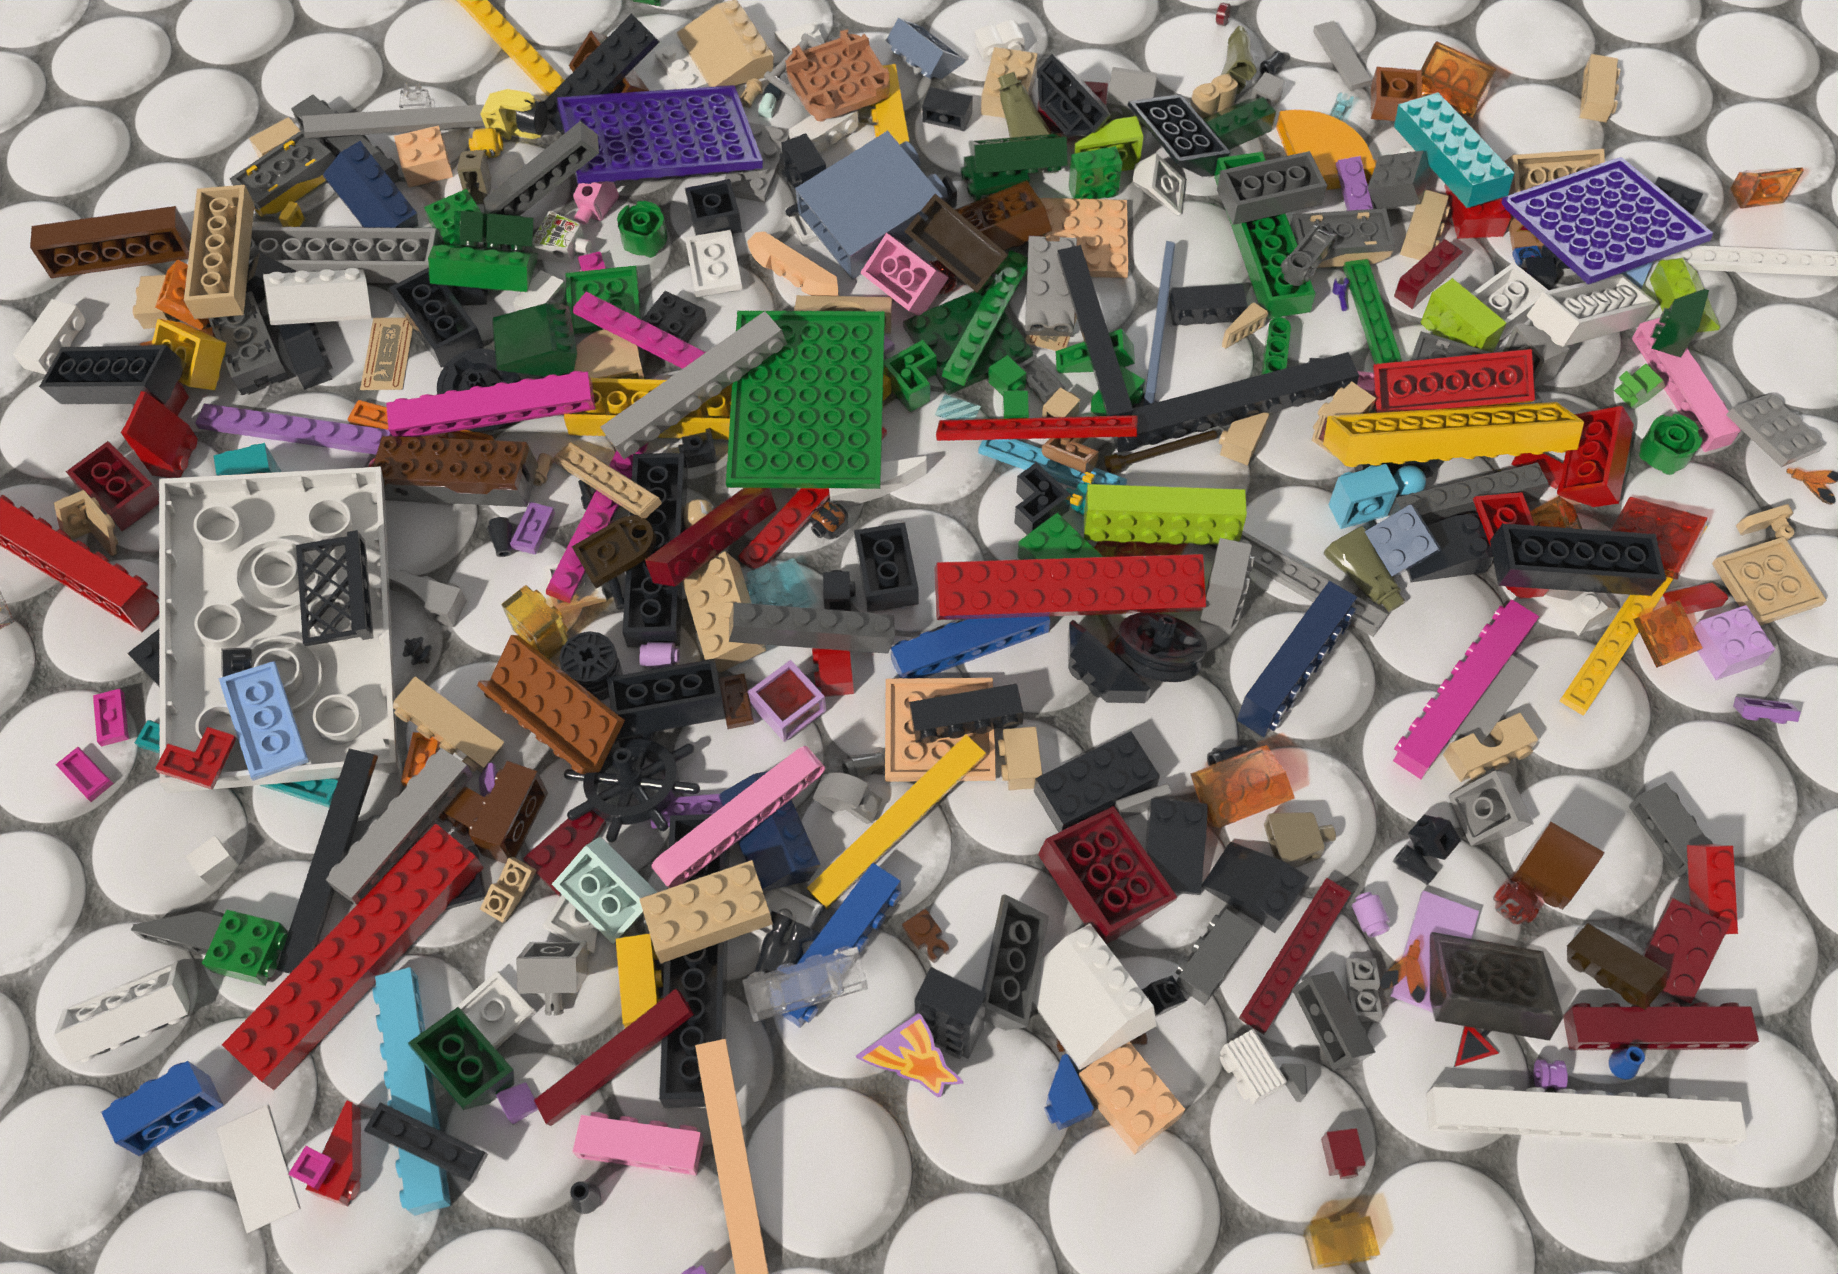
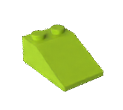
[1074,116,1144,172]

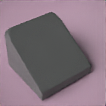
[1279,1064,1308,1102]

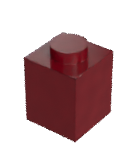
[1321,1128,1366,1179]

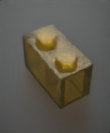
[1303,1213,1380,1270]

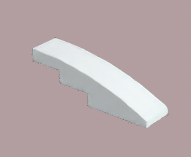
[829,456,927,507]

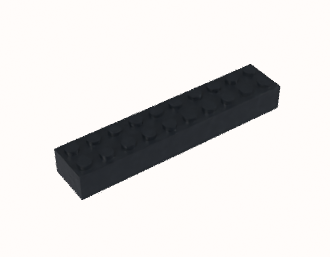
[659,814,730,1108]

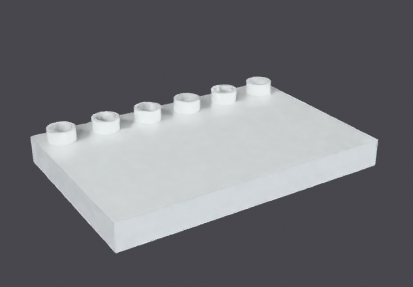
[159,467,399,793]

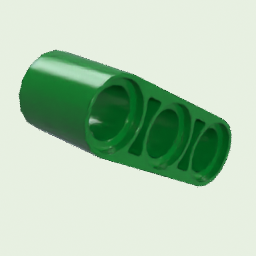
[1261,317,1291,375]

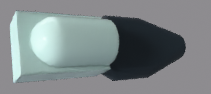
[758,77,782,118]

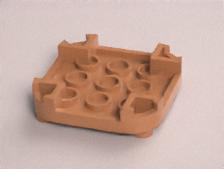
[785,30,890,122]

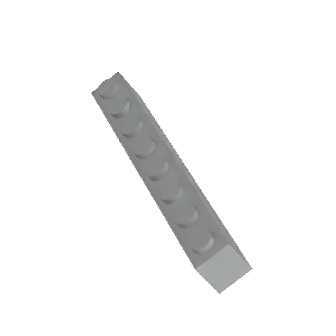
[601,311,787,459]

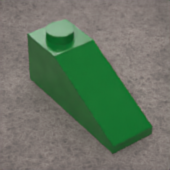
[1055,329,1135,373]

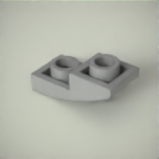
[1346,958,1383,1022]

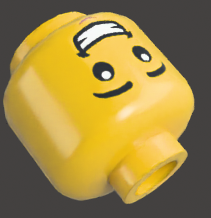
[469,127,504,158]

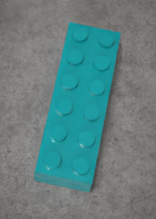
[1394,92,1514,208]

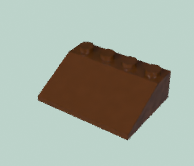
[955,181,1052,250]

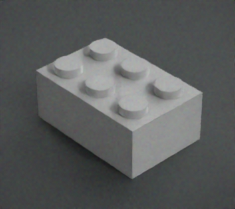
[1200,538,1255,629]

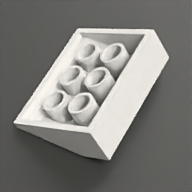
[1032,924,1156,1070]

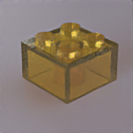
[501,585,569,659]

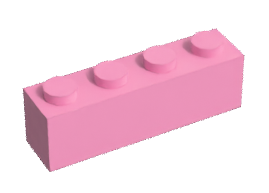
[572,1112,704,1176]

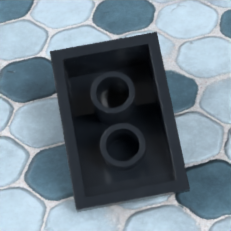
[1407,513,1493,582]
[1146,798,1208,895]
[1202,841,1309,933]

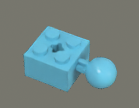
[1328,464,1426,529]

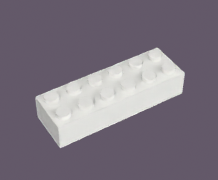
[1527,274,1657,347]

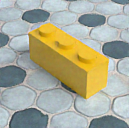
[616,933,664,1028]

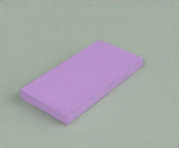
[1391,890,1479,1018]

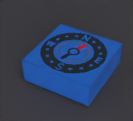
[1512,245,1542,267]

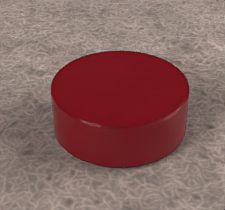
[1216,2,1231,26]

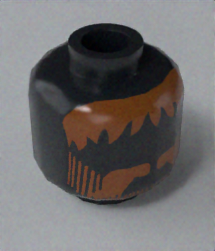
[810,502,848,540]

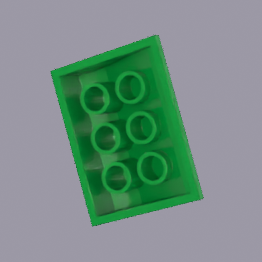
[428,244,538,292]

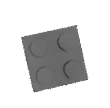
[1368,150,1431,209]

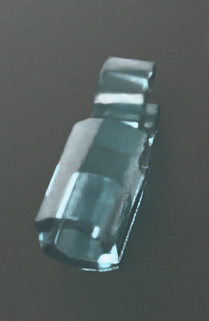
[1329,92,1354,121]

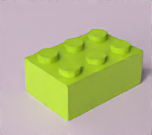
[1420,278,1507,353]

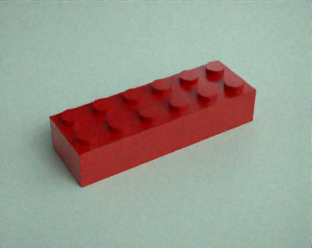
[1373,349,1535,413]

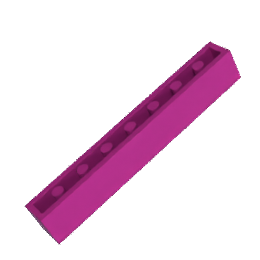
[386,371,596,437]
[1393,599,1539,779]

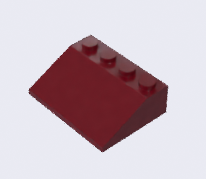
[1038,806,1178,944]

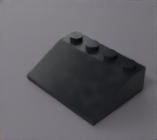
[1127,94,1231,177]

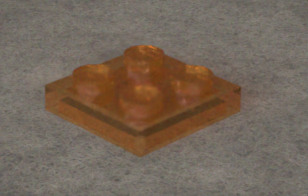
[1633,600,1703,668]

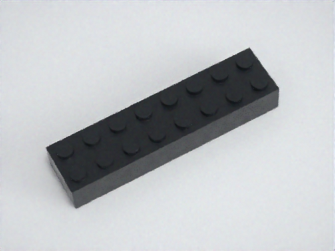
[622,453,688,647]

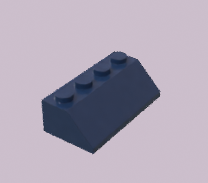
[323,141,418,228]
[719,771,821,892]

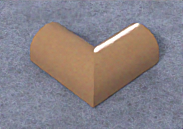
[1042,438,1099,473]

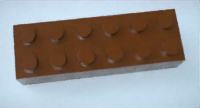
[30,206,191,279]

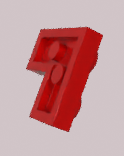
[155,727,236,790]

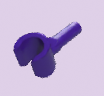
[1332,278,1349,311]

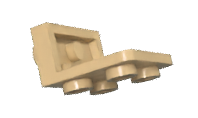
[54,490,118,556]

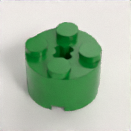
[617,201,668,258]
[1639,414,1702,475]

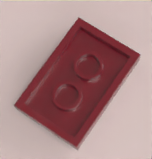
[1642,897,1730,1003]

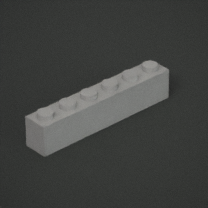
[326,748,473,905]

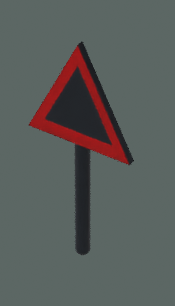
[1454,998,1518,1067]

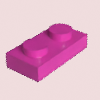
[93,689,129,747]

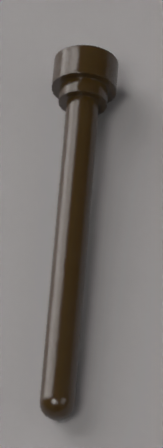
[1104,430,1218,474]

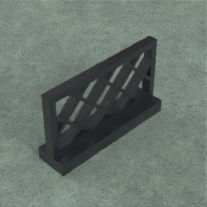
[296,530,374,646]

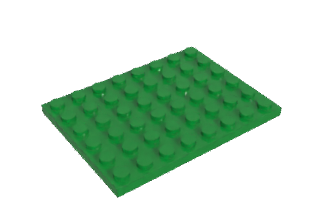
[726,311,885,489]

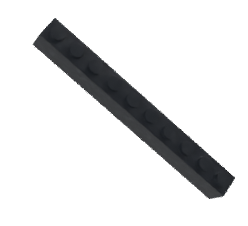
[1113,352,1359,453]

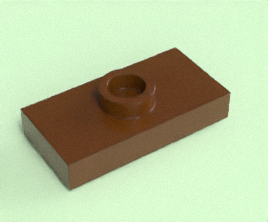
[718,673,754,729]

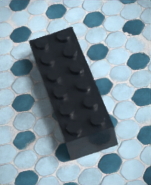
[39,345,187,404]
[1490,523,1666,596]

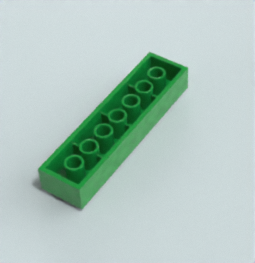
[1214,152,1315,319]

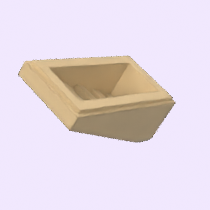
[1222,302,1268,349]

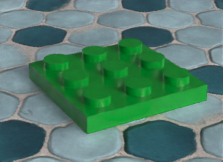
[565,265,641,334]

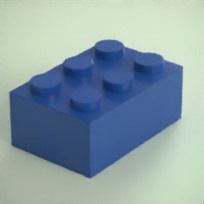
[101,1061,224,1157]

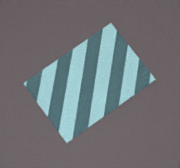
[935,395,981,420]

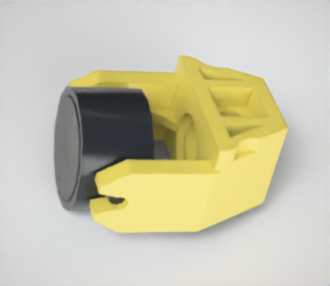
[480,89,548,140]

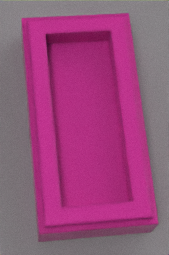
[55,747,114,802]

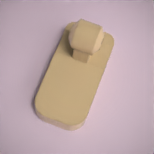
[1736,504,1794,541]

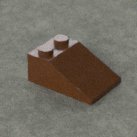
[1510,821,1605,910]

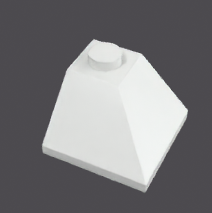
[1133,153,1185,216]
[1543,590,1619,636]

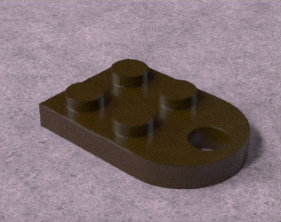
[571,516,656,589]

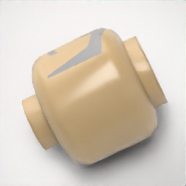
[683,499,714,530]

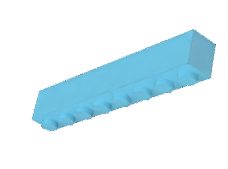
[372,967,451,1216]

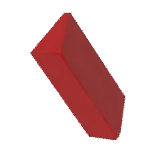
[1663,583,1728,617]

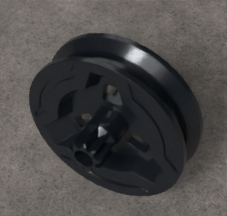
[437,348,521,432]
[1114,613,1207,682]

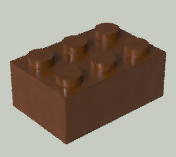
[469,761,548,864]

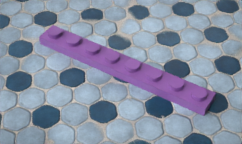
[195,403,392,455]

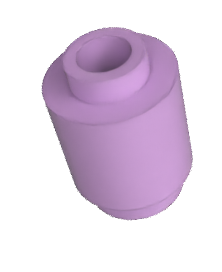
[640,642,680,669]
[1352,892,1390,938]

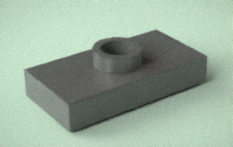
[1019,355,1065,404]

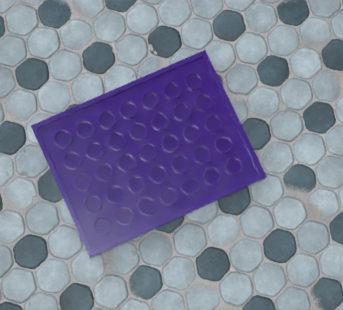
[557,85,763,184]

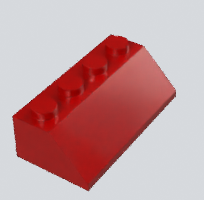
[1557,406,1634,507]
[1473,492,1549,599]

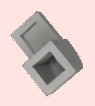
[813,772,882,824]

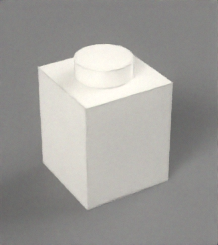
[185,836,239,886]

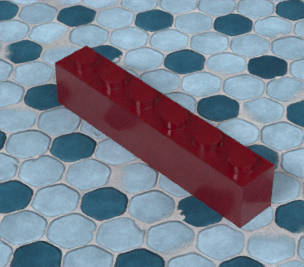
[645,488,777,586]
[1563,1002,1759,1050]

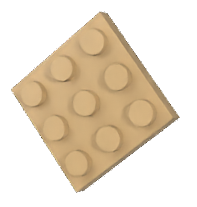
[1712,537,1827,626]

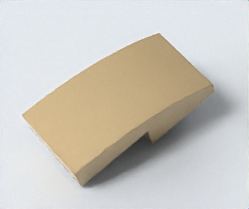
[480,857,537,923]

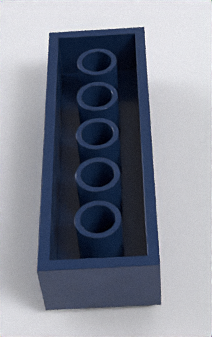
[1237,580,1357,737]

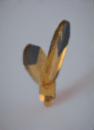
[1786,468,1838,505]
[1380,939,1425,1003]

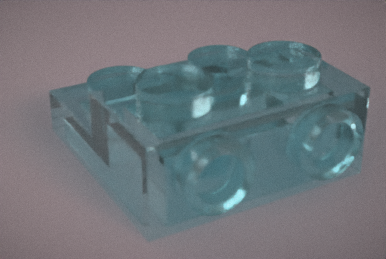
[745,558,817,608]

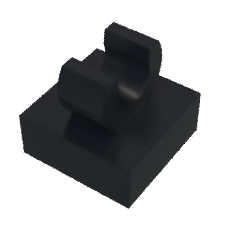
[221,647,252,677]

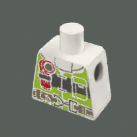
[531,211,592,263]

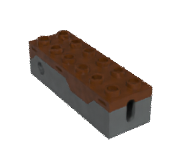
[368,436,538,507]

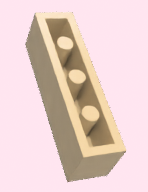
[393,676,504,773]

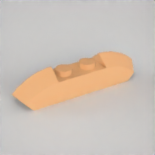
[747,231,839,296]

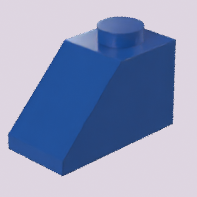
[1044,1054,1094,1131]

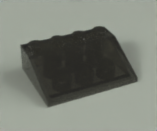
[1430,932,1564,1041]

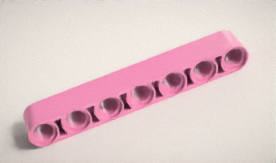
[652,746,825,888]

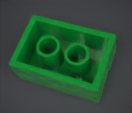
[1017,513,1103,560]

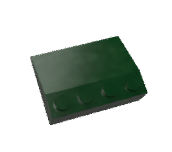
[492,303,577,376]

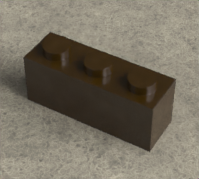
[1567,923,1667,1010]

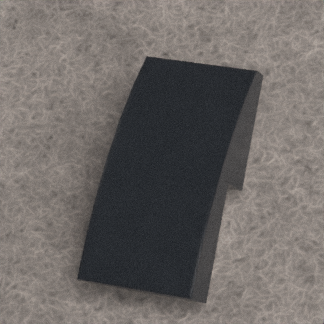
[1141,975,1187,1017]

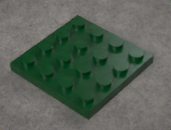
[903,288,1033,395]

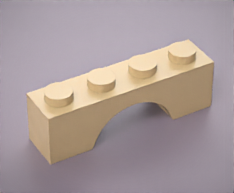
[794,295,892,333]

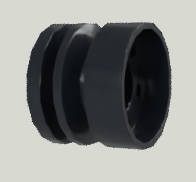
[559,631,623,701]

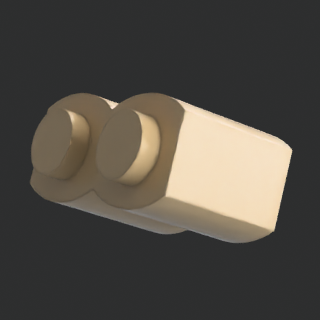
[1191,74,1238,119]

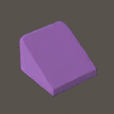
[479,763,498,797]
[496,1082,538,1124]

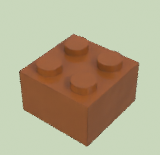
[1371,67,1422,121]

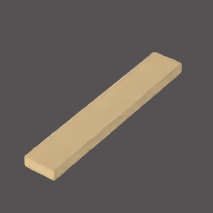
[553,442,662,519]

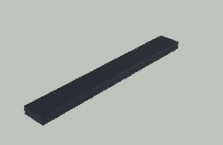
[1057,245,1133,416]
[276,748,378,973]

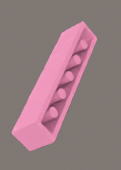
[1632,318,1741,452]

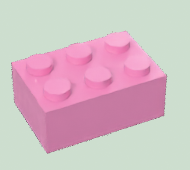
[860,233,949,316]

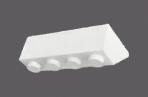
[263,268,371,325]
[54,961,190,1065]

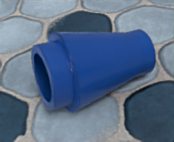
[1609,1047,1645,1080]

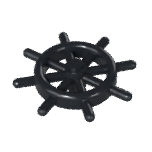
[564,732,700,842]

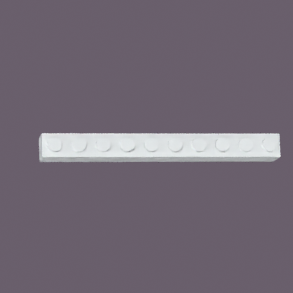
[1426,1083,1747,1146]

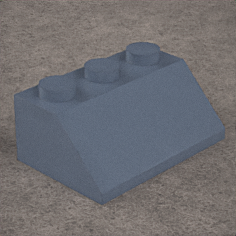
[886,17,966,79]

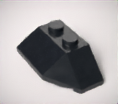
[1037,54,1111,137]
[1068,620,1151,703]

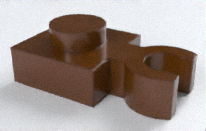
[902,908,949,963]

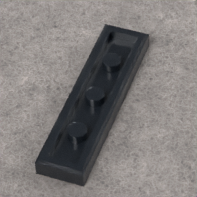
[364,1102,488,1183]

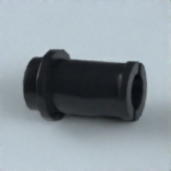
[1259,51,1285,75]

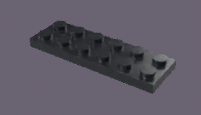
[545,13,659,135]

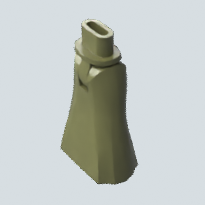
[1221,26,1257,94]
[998,72,1052,137]
[1324,526,1406,612]

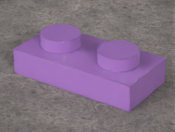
[510,502,555,555]
[1733,696,1801,724]

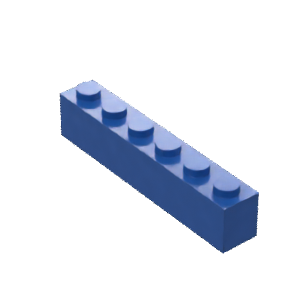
[891,616,1050,678]
[770,863,902,1028]

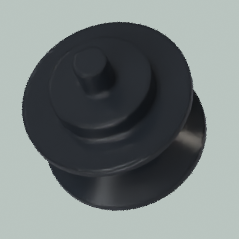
[402,637,432,665]

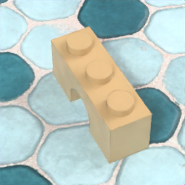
[1443,713,1539,782]

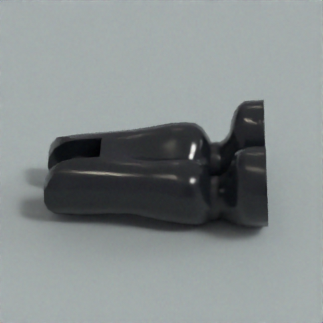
[748,910,820,1000]

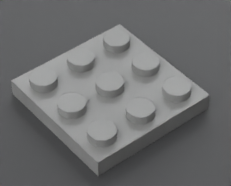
[1726,393,1826,467]

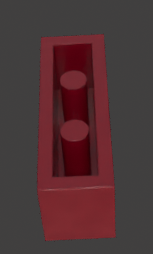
[1394,239,1463,309]

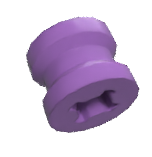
[1534,1059,1568,1091]

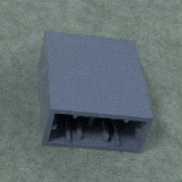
[795,130,948,280]

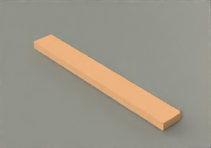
[695,1039,769,1274]

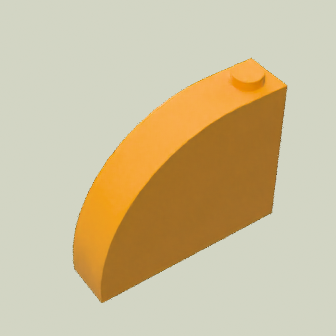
[1276,110,1377,190]

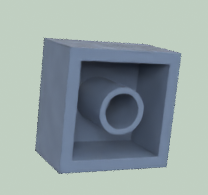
[1365,504,1442,577]

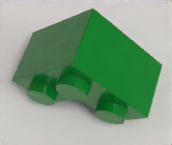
[884,340,937,412]

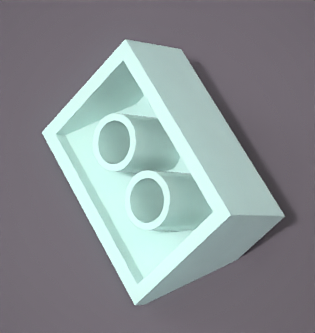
[552,836,658,944]

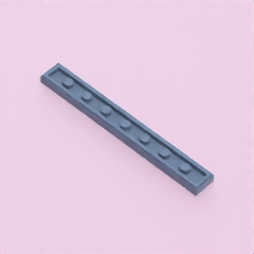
[1143,241,1175,406]

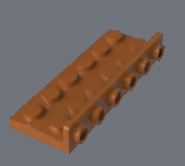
[477,635,625,774]

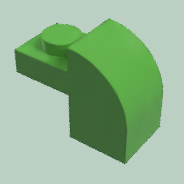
[1614,364,1666,409]

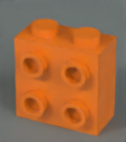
[155,260,211,330]

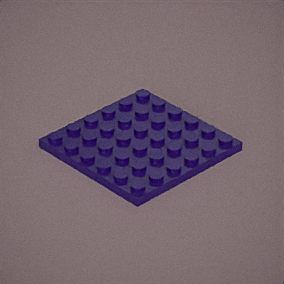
[1502,157,1713,285]

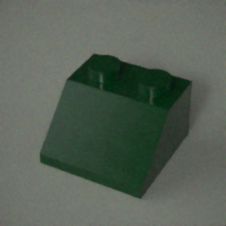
[1650,289,1709,358]

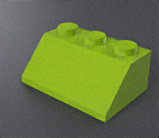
[1649,258,1720,333]

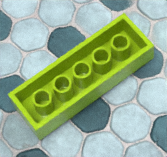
[1084,484,1247,545]

